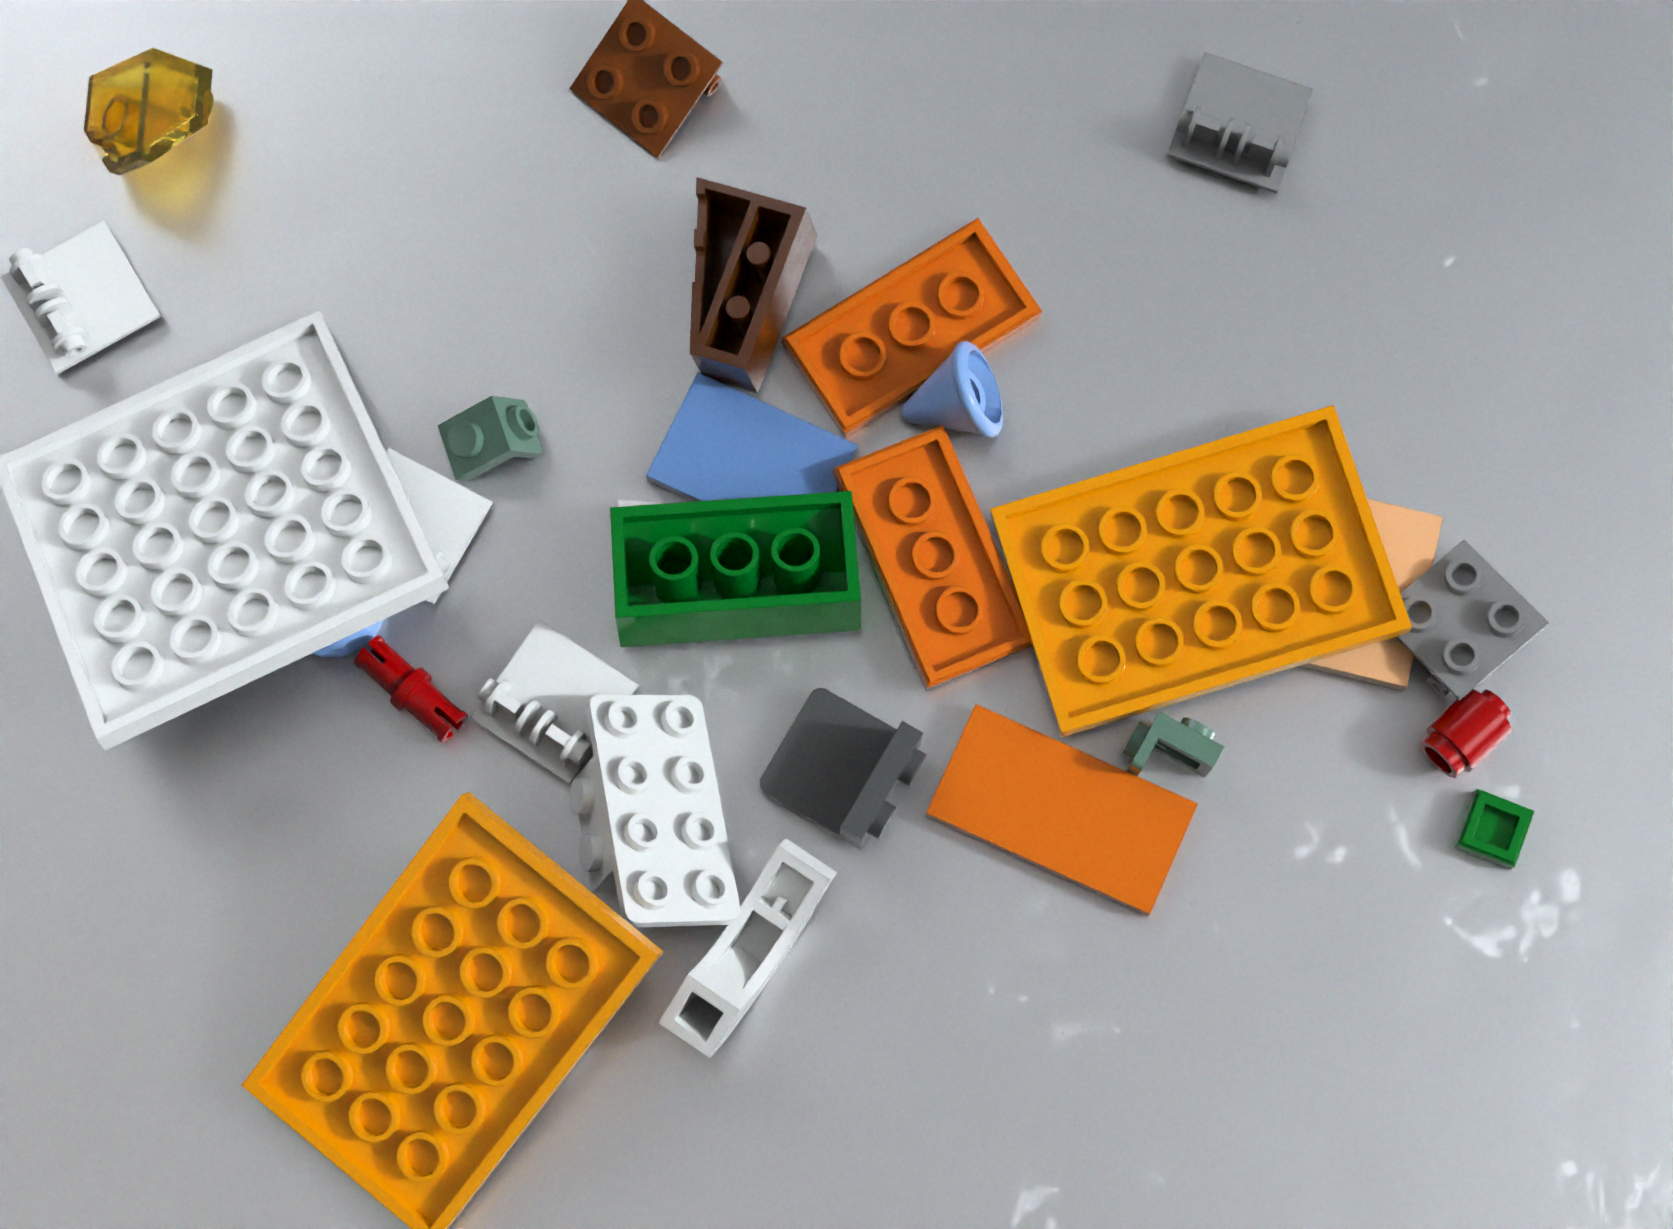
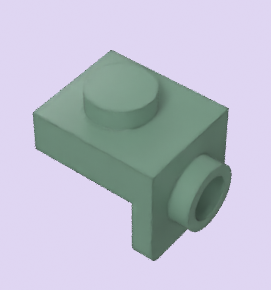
[437,396,543,481]
[1123,711,1225,777]

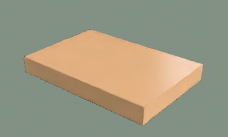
[1301,499,1443,691]

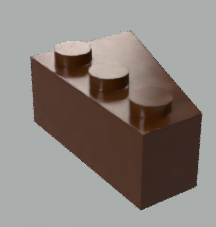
[690,177,817,394]

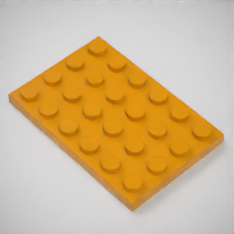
[990,405,1412,737]
[241,792,664,1229]

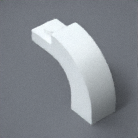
[658,838,837,1058]

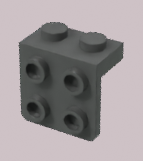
[760,688,927,849]

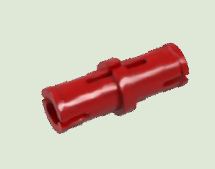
[353,635,468,744]

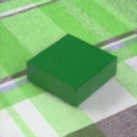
[1453,789,1535,870]

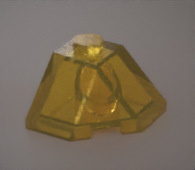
[84,47,213,176]

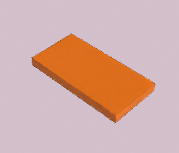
[782,218,1042,439]
[832,425,1033,690]
[925,704,1198,917]

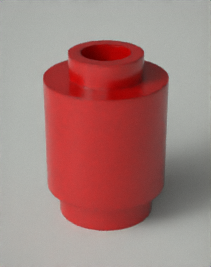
[1420,689,1512,778]

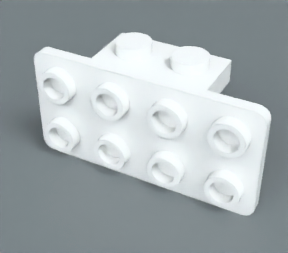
[570,695,741,928]

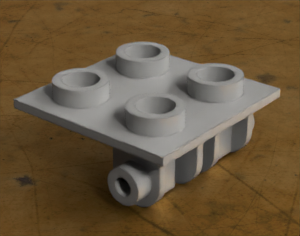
[1167,52,1313,193]
[1396,540,1549,701]

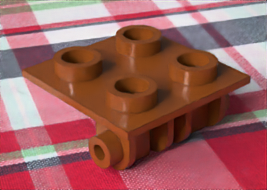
[569,0,724,158]

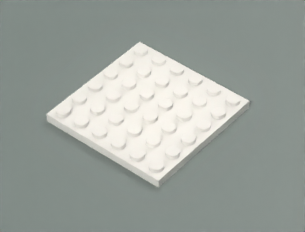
[0,310,450,751]

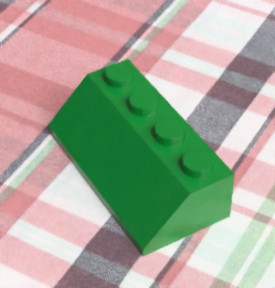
[610,491,861,647]

